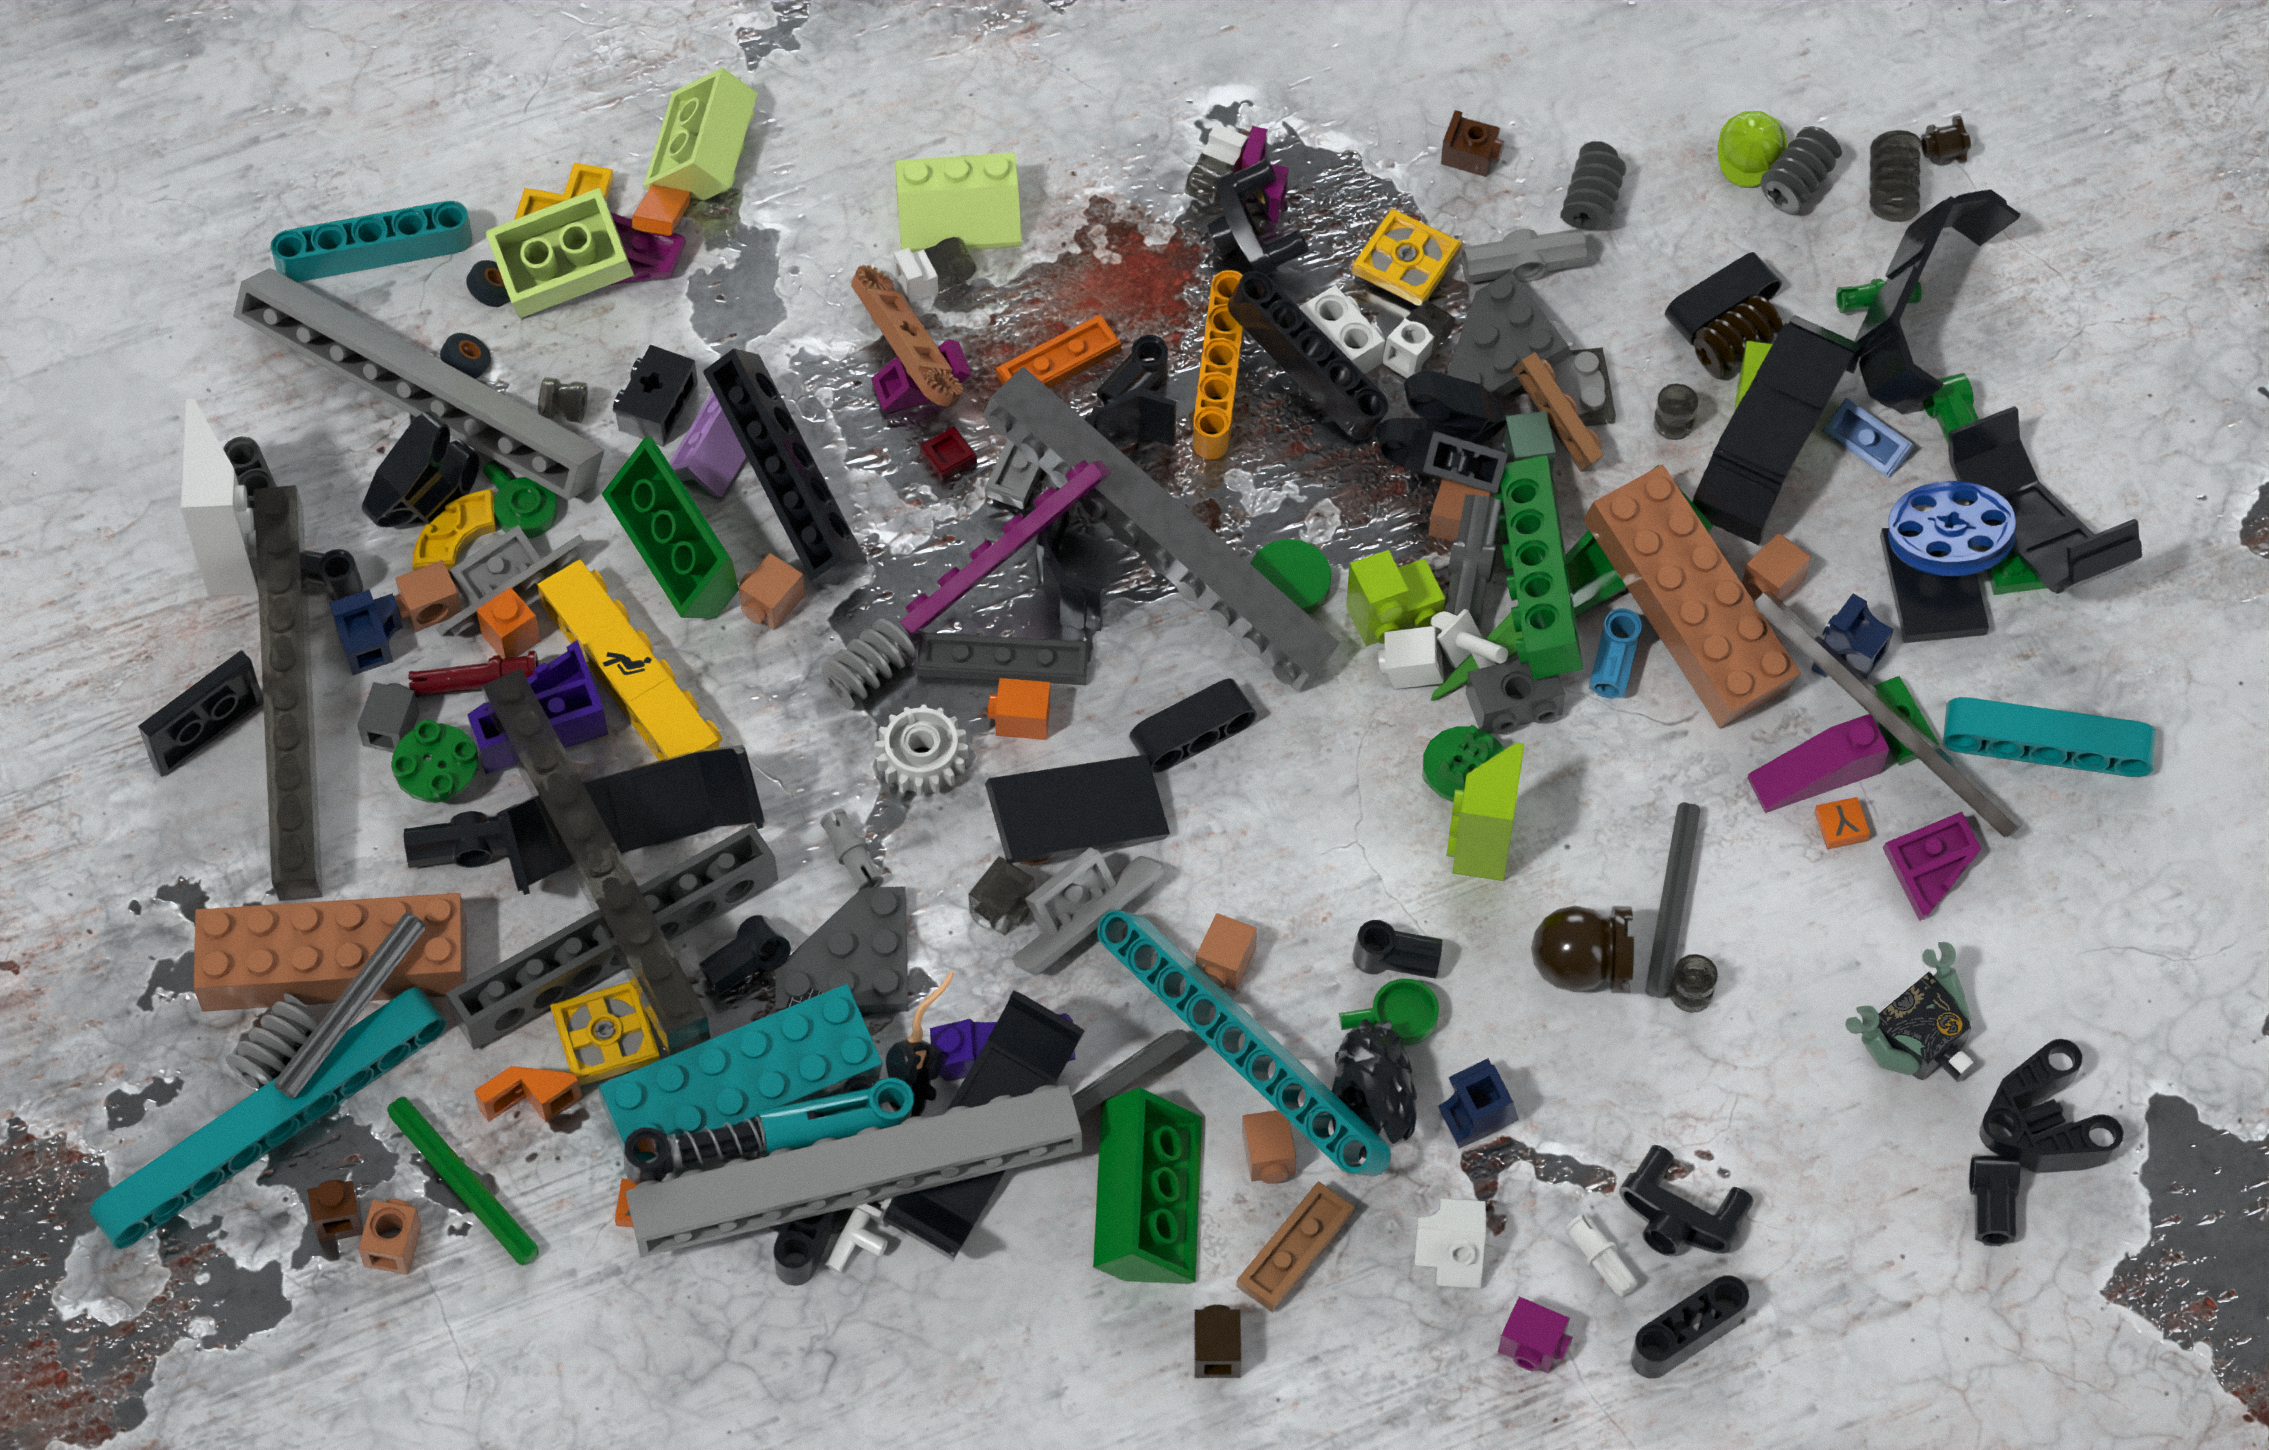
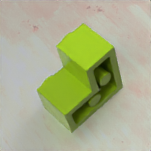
[1346,550,1445,646]

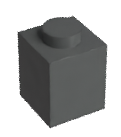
[357,682,419,753]

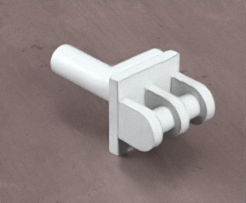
[1431,609,1508,669]
[825,1196,896,1273]

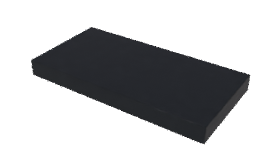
[985,754,1170,864]

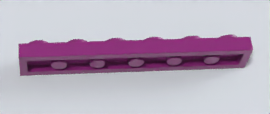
[899,460,1111,635]

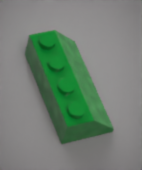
[602,436,739,618]
[1093,1087,1202,1284]

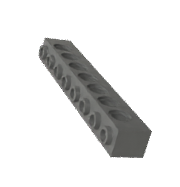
[446,824,778,1050]

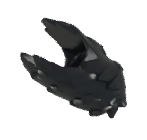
[1331,1019,1417,1161]

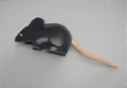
[879,971,954,1117]

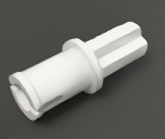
[1565,1213,1638,1297]

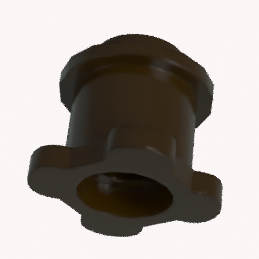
[1920,115,1971,164]

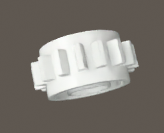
[874,705,969,796]

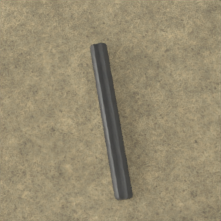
[1645,802,1701,998]
[274,912,425,1099]

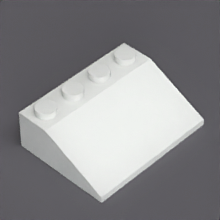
[181,398,267,596]

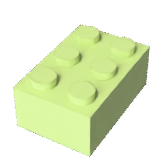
[485,188,634,318]

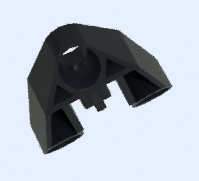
[1375,371,1506,467]
[362,411,479,528]
[1979,1039,2124,1173]

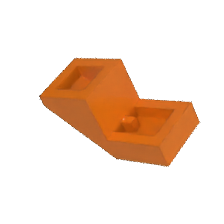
[474,1066,582,1123]

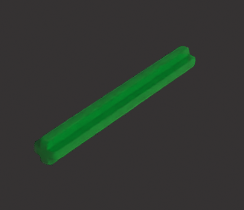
[387,1096,539,1266]

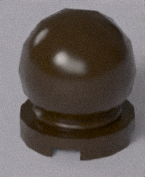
[1531,905,1634,993]

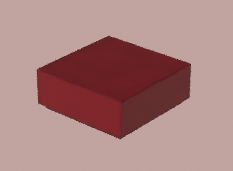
[920,426,977,482]

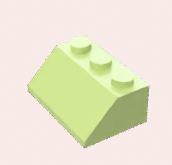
[643,67,758,201]
[895,152,1022,253]

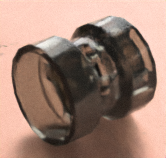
[538,377,588,423]
[1653,383,1699,440]
[1669,954,1718,1013]

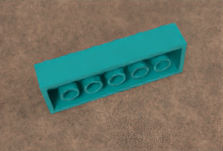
[599,984,883,1163]

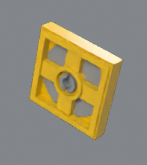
[1352,208,1462,307]
[550,980,660,1086]

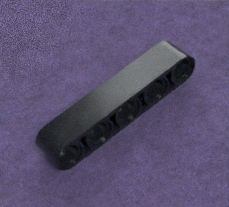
[1227,271,1389,439]
[773,1076,882,1286]

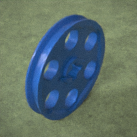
[1888,481,2016,576]

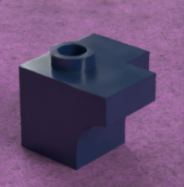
[329,589,403,675]
[1811,593,1894,679]
[1438,1058,1519,1149]

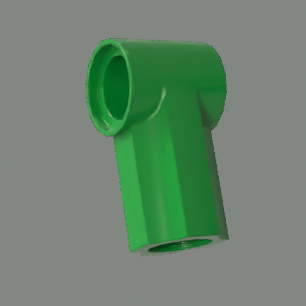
[1922,373,1979,446]

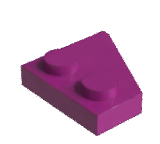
[607,212,686,286]
[1882,812,1981,921]

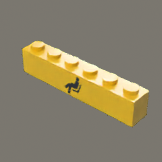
[537,559,722,761]

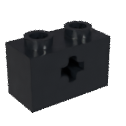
[613,344,698,447]
[1404,430,1508,494]

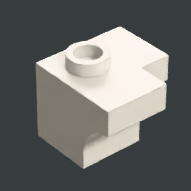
[1414,1198,1486,1288]

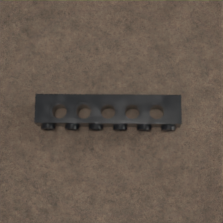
[703,348,868,585]

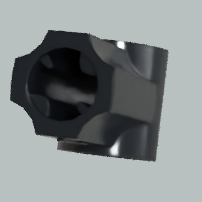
[1097,335,1168,404]
[274,547,363,601]
[698,915,791,996]
[1353,920,1443,979]
[1969,1154,2020,1246]

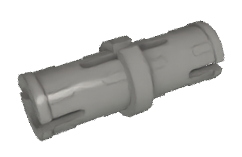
[820,809,884,891]

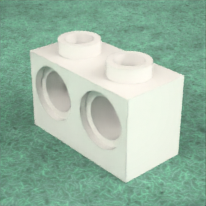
[1299,285,1385,374]

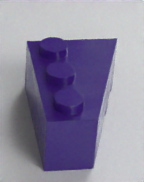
[467,640,608,774]

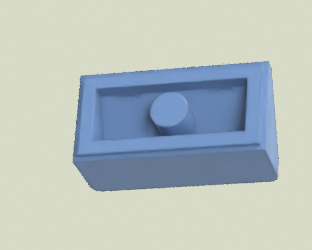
[1822,398,1916,478]

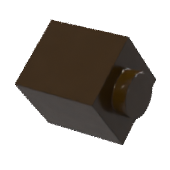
[1194,1304,1241,1378]

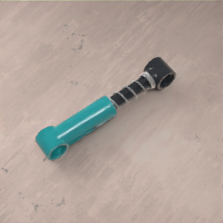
[624,1078,914,1185]

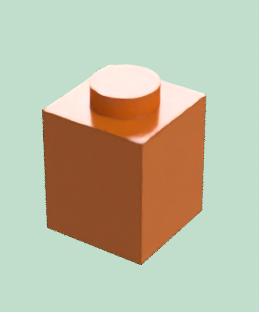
[476,587,541,659]
[988,678,1051,740]

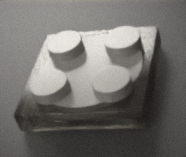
[1526,347,1616,429]

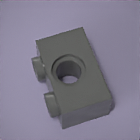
[1465,659,1566,734]

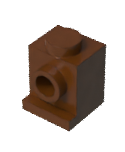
[1441,110,1505,177]
[307,1179,364,1243]

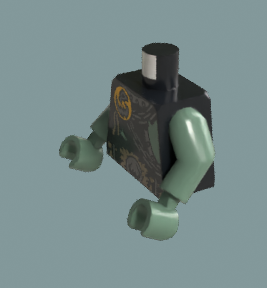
[1845,942,1976,1082]

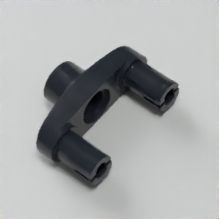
[1207,158,1309,276]
[1619,1145,1754,1256]

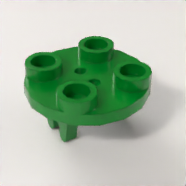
[391,720,478,803]
[1422,725,1504,802]

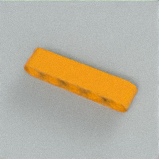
[1193,270,1244,460]

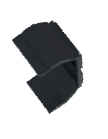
[1855,189,2021,415]
[1693,315,1863,546]
[1036,387,1176,632]
[1948,406,2142,594]
[496,745,765,895]
[882,990,1085,1261]

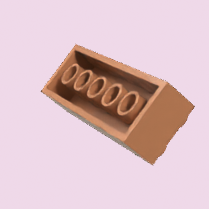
[1583,464,1801,729]
[194,893,467,1012]

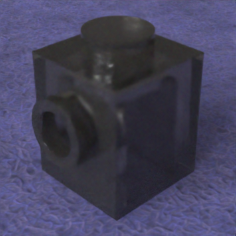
[968,856,1035,936]

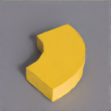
[412,489,496,571]

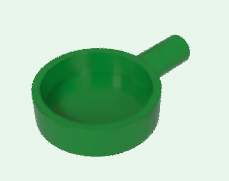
[482,461,558,539]
[1339,978,1439,1046]

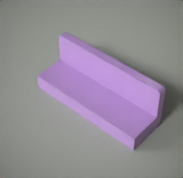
[669,390,746,498]

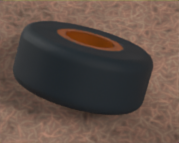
[466,260,510,307]
[440,333,491,379]

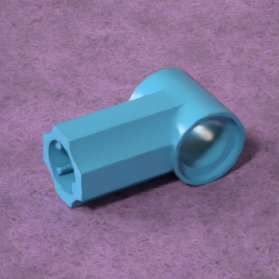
[1589,608,1642,699]

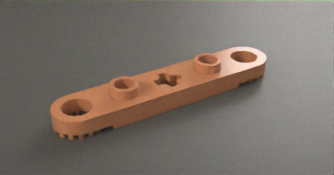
[851,265,963,407]

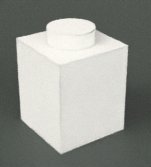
[1378,626,1444,689]

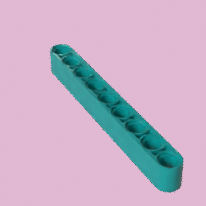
[1097,910,1391,1177]
[89,987,447,1249]

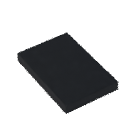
[1880,528,1989,643]
[138,650,264,777]

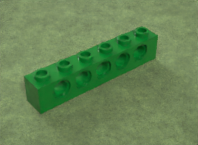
[1495,455,1584,680]

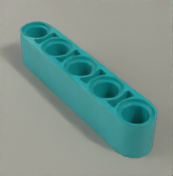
[270,201,472,282]
[1943,697,2155,777]

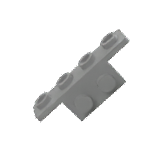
[436,525,584,636]
[1012,847,1165,975]

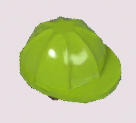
[1718,111,1787,188]

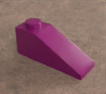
[1748,714,1889,813]

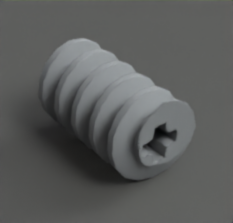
[822,619,916,710]
[226,993,319,1089]

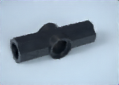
[403,811,507,868]

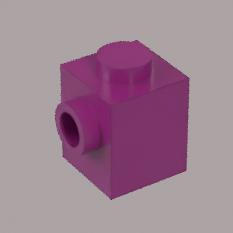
[1498,1296,1573,1374]

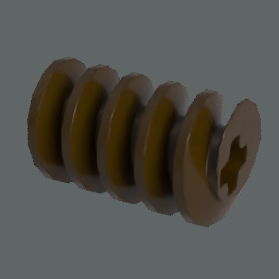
[1694,296,1783,379]

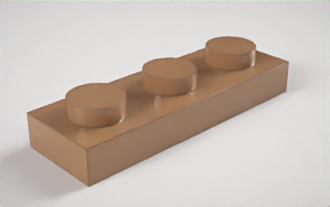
[1512,352,1604,472]
[1236,1181,1355,1313]

